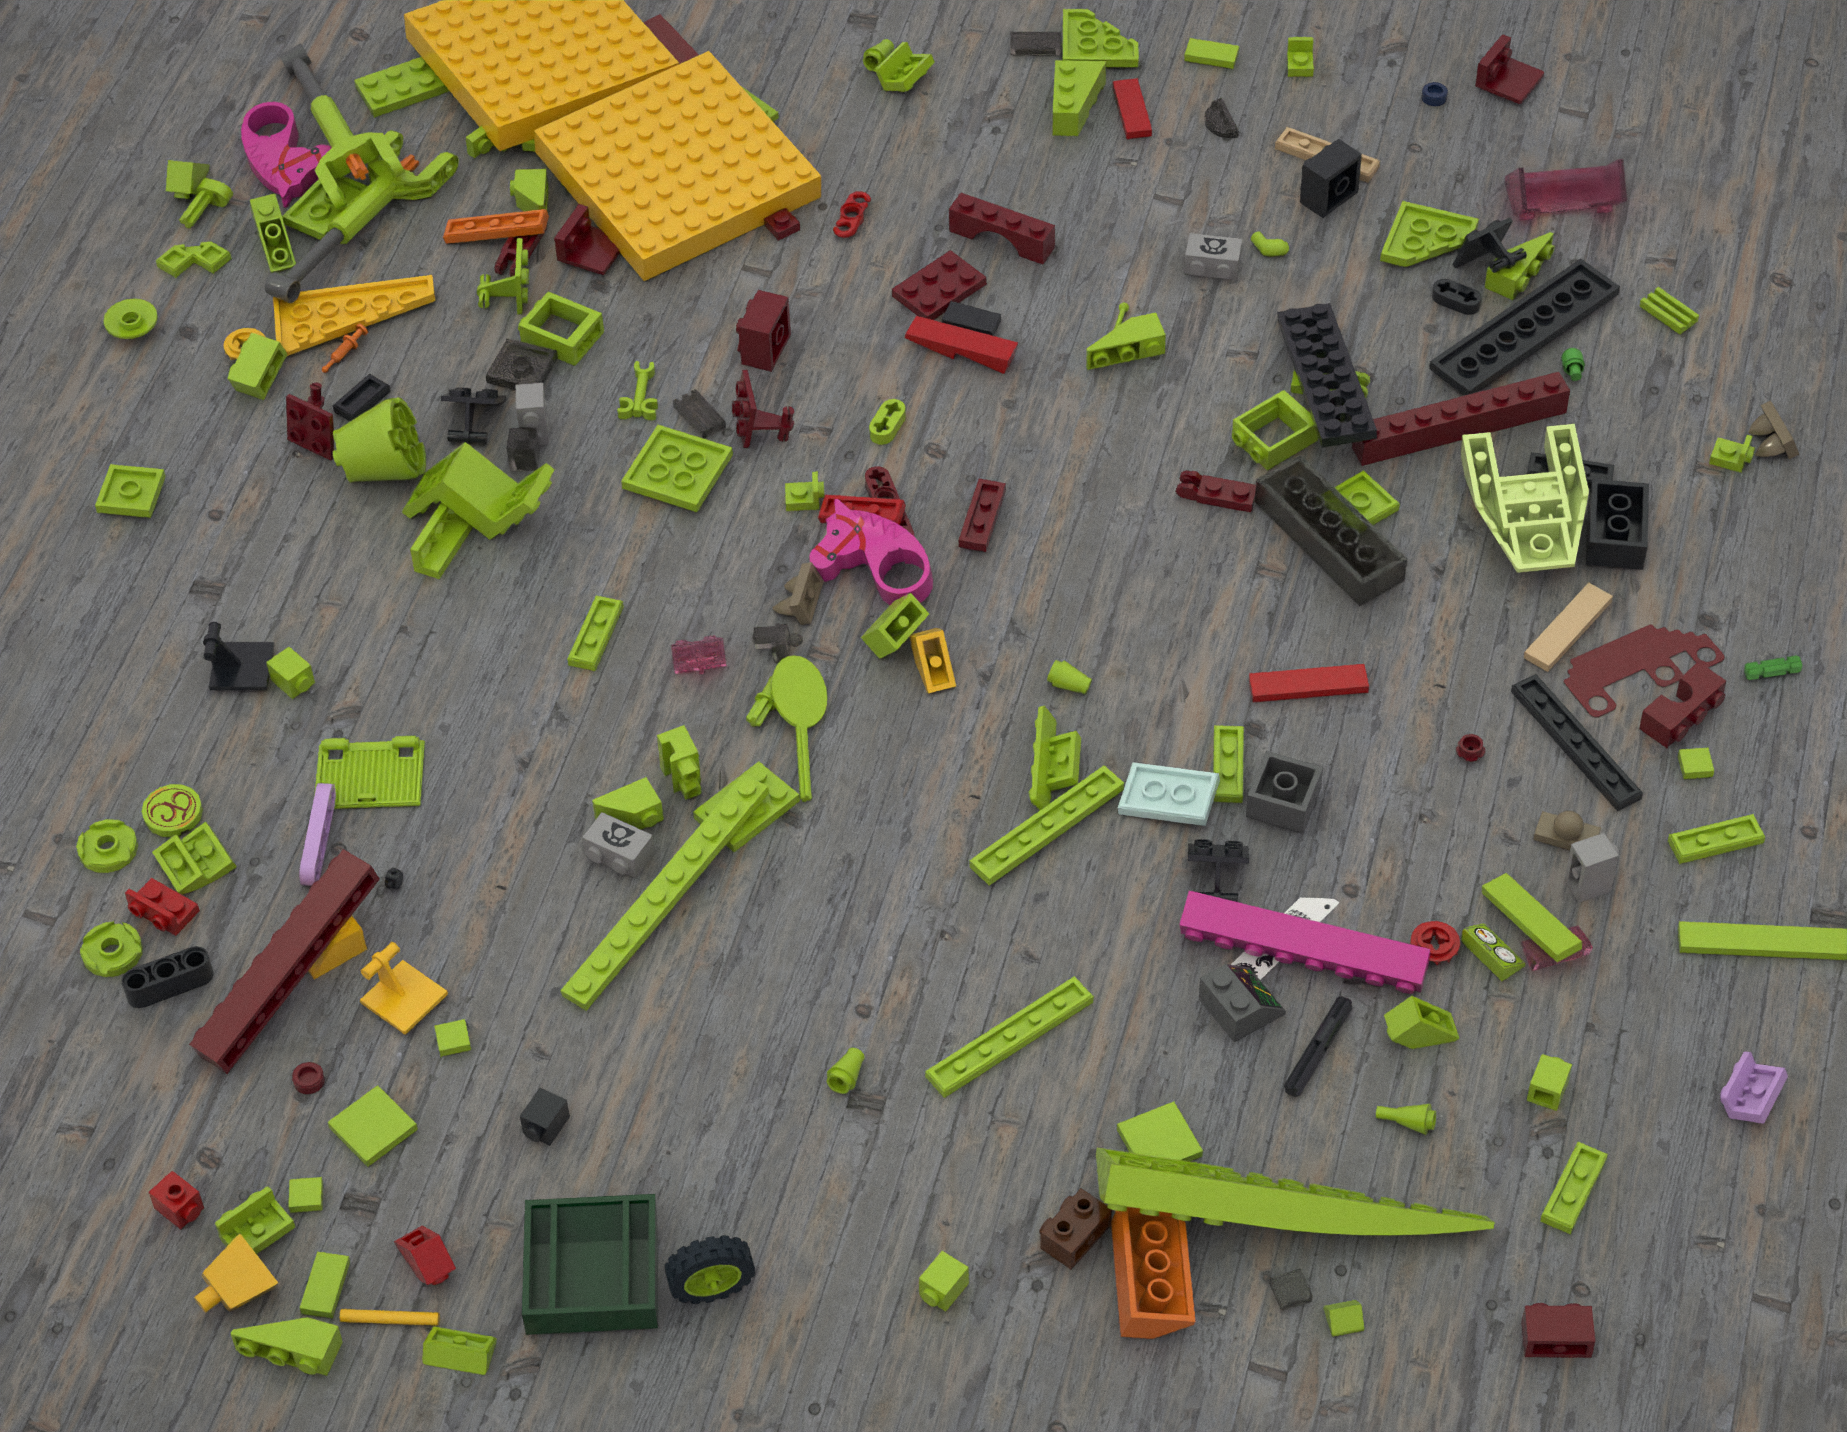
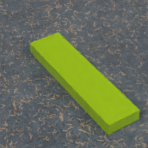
[1482,873,1582,962]

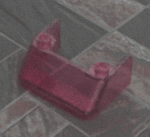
[1505,159,1627,220]

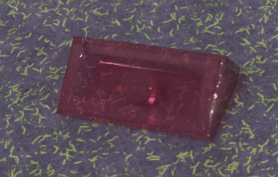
[1520,925,1593,971]

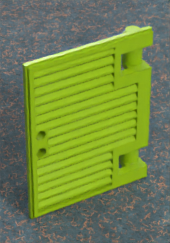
[314,735,425,809]

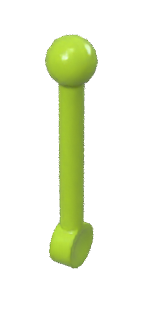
[1114,302,1129,329]

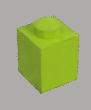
[266,646,315,699]
[1527,1054,1572,1111]
[919,1251,969,1312]

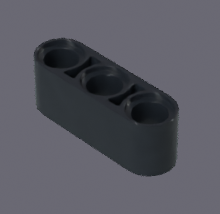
[121,946,214,1008]

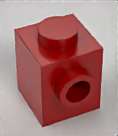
[149,1171,204,1230]

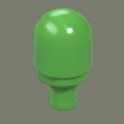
[1561,348,1585,381]

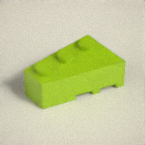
[1052,60,1106,136]

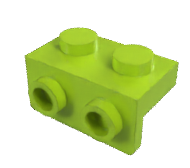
[875,42,935,92]
[215,1186,295,1254]

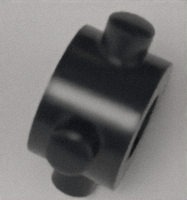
[385,868,403,889]

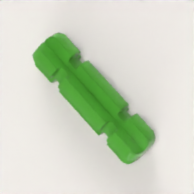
[1744,655,1802,680]

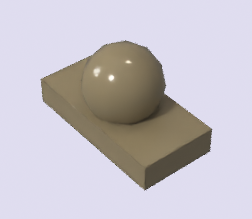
[1533,810,1601,850]

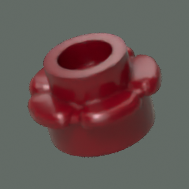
[1456,734,1485,762]

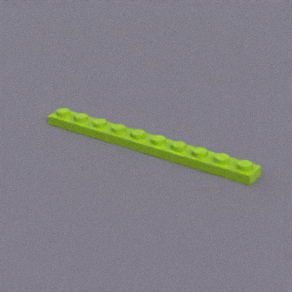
[561,773,769,1011]

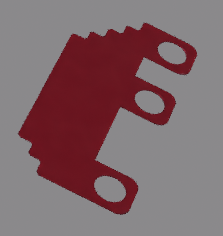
[1563,624,1725,717]

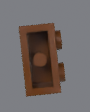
[1039,1188,1112,1270]

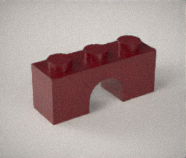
[1639,662,1726,748]

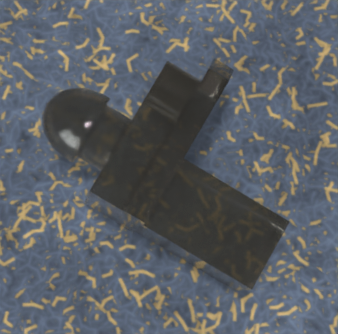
[752,623,803,663]

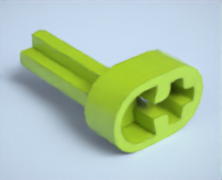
[179,178,233,229]

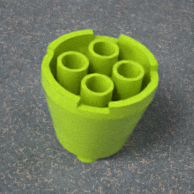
[333,397,426,483]

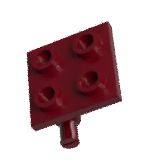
[732,370,794,448]
[286,382,334,461]

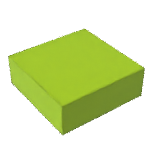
[1678,748,1714,779]
[434,1019,471,1057]
[289,1177,323,1213]

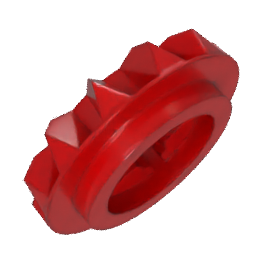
[1410,921,1460,965]

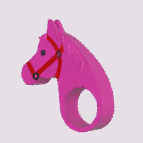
[241,102,331,208]
[809,499,933,605]

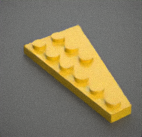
[273,275,436,356]

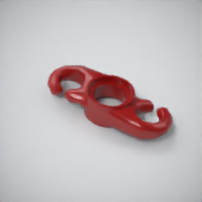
[833,191,871,238]

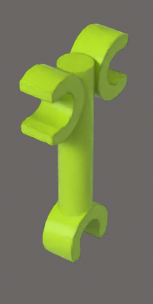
[617,361,658,421]

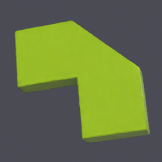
[156,241,232,278]

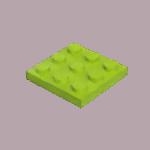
[621,425,733,512]

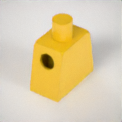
[194,1234,278,1313]

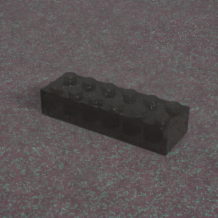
[1255,455,1407,606]

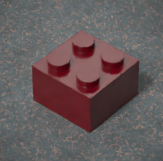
[736,290,791,372]

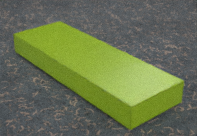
[567,595,624,671]
[1213,725,1244,803]
[1668,814,1765,864]
[1540,1142,1608,1235]

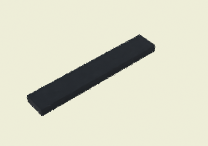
[1511,674,1643,811]

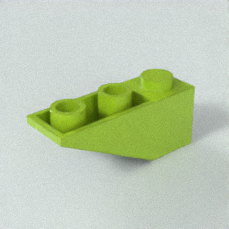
[250,193,296,273]
[1485,232,1555,300]
[1086,312,1166,370]
[231,1317,343,1376]

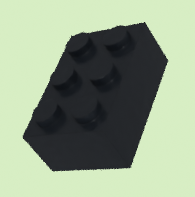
[1586,479,1649,570]

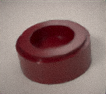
[292,1062,325,1094]

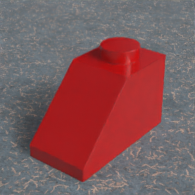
[394,1226,456,1285]

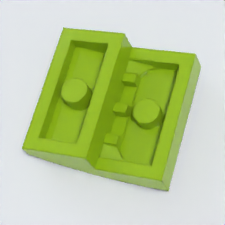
[152,822,237,895]

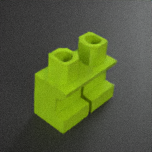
[657,725,702,800]

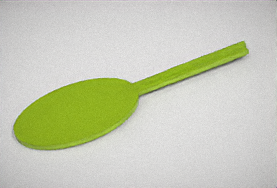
[771,655,827,802]

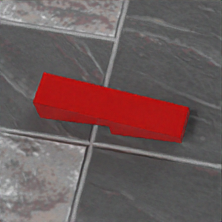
[904,316,1018,374]

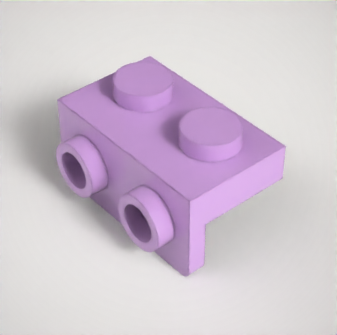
[1720,1051,1788,1124]

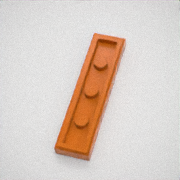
[443,209,549,244]

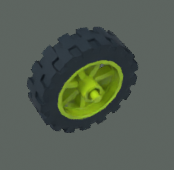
[664,1235,755,1304]

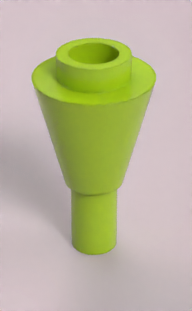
[1376,1104,1437,1135]

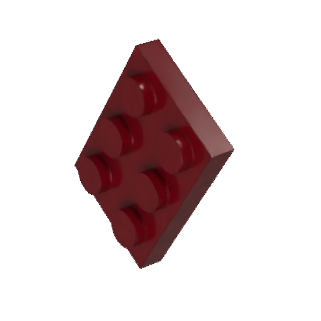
[892,250,987,320]

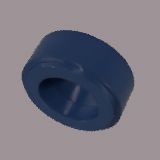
[1422,82,1448,106]

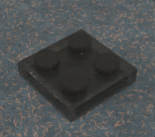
[485,338,558,390]

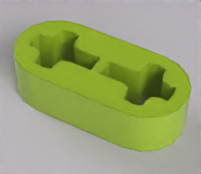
[869,399,906,445]

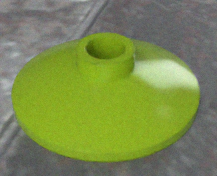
[103,298,158,339]

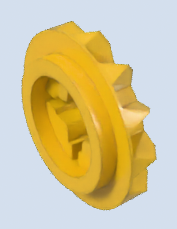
[223,328,265,360]

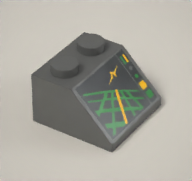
[1199,964,1286,1043]

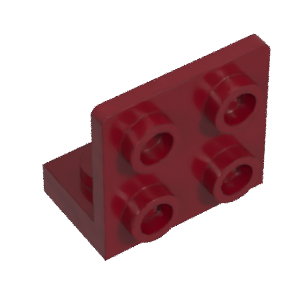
[1475,34,1544,104]
[554,204,620,275]

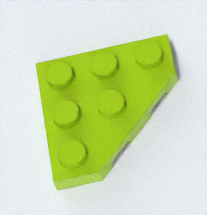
[1063,9,1139,68]
[1380,201,1479,267]

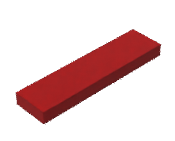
[1248,664,1369,702]

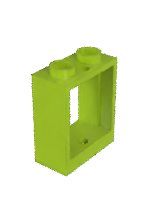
[518,291,604,366]
[1232,390,1318,471]

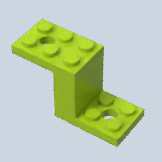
[402,442,555,540]

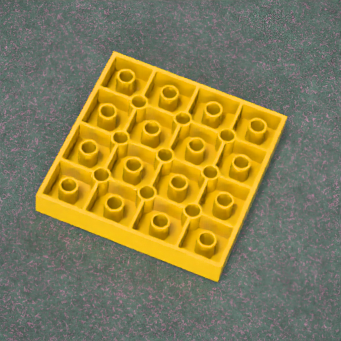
[404,0,679,151]
[533,51,821,281]

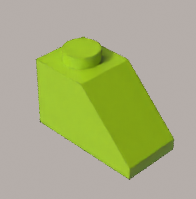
[166,160,210,199]
[510,169,549,211]
[592,777,664,830]
[1384,996,1459,1049]

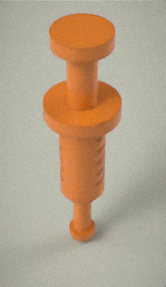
[322,324,368,373]

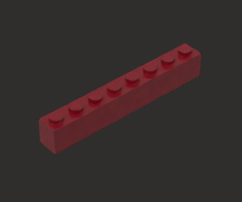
[1351,372,1570,466]
[189,849,380,1074]

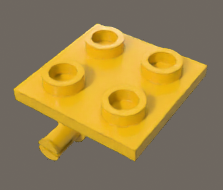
[360,941,448,1035]

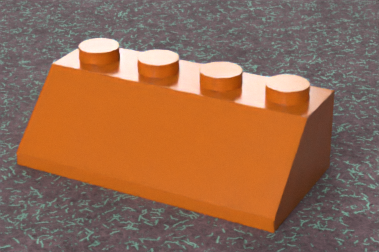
[1111,1207,1196,1339]

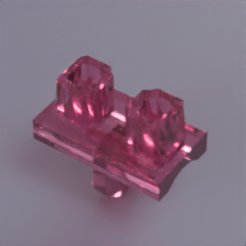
[671,635,726,675]

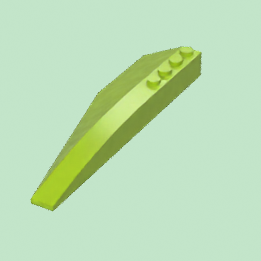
[1096,1147,1495,1235]

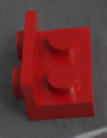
[125,878,200,936]

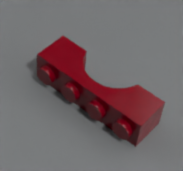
[949,193,1055,265]

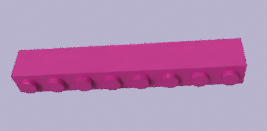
[1179,891,1430,994]

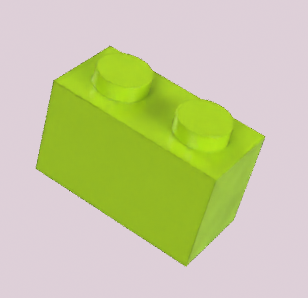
[227,332,288,400]
[861,593,929,659]

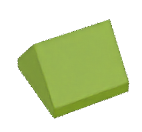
[1323,1300,1364,1337]

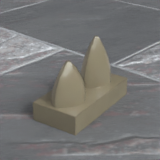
[1749,400,1799,459]
[772,562,824,625]

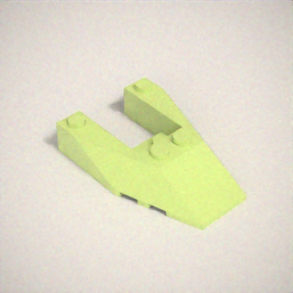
[1461,424,1589,573]

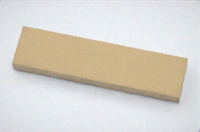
[1275,127,1380,183]
[1524,583,1613,672]

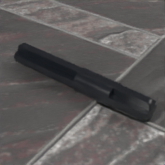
[1284,996,1353,1097]

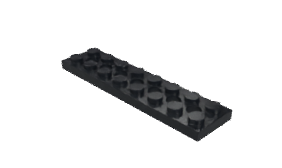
[1429,258,1620,396]
[1277,303,1377,448]

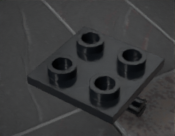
[1453,217,1527,273]
[441,387,506,445]
[203,622,275,690]
[1188,839,1249,902]

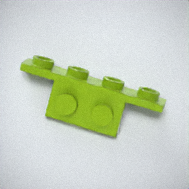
[1029,705,1081,810]

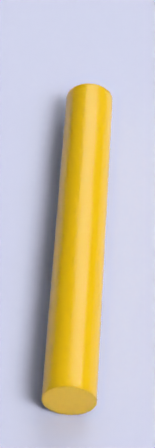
[339,1309,440,1326]

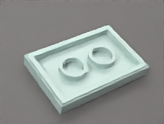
[1118,762,1220,826]

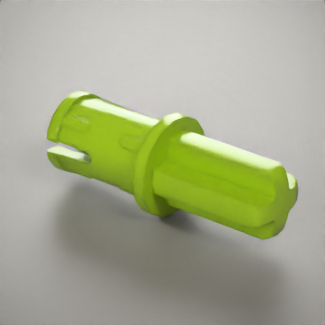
[746,676,776,727]

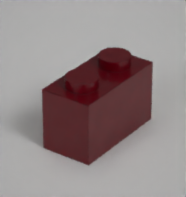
[1521,1303,1596,1358]

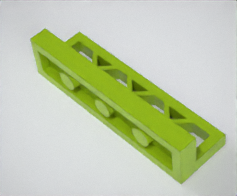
[410,502,473,579]

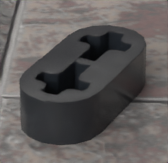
[1432,279,1481,315]

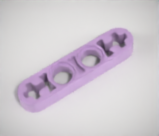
[299,783,336,886]

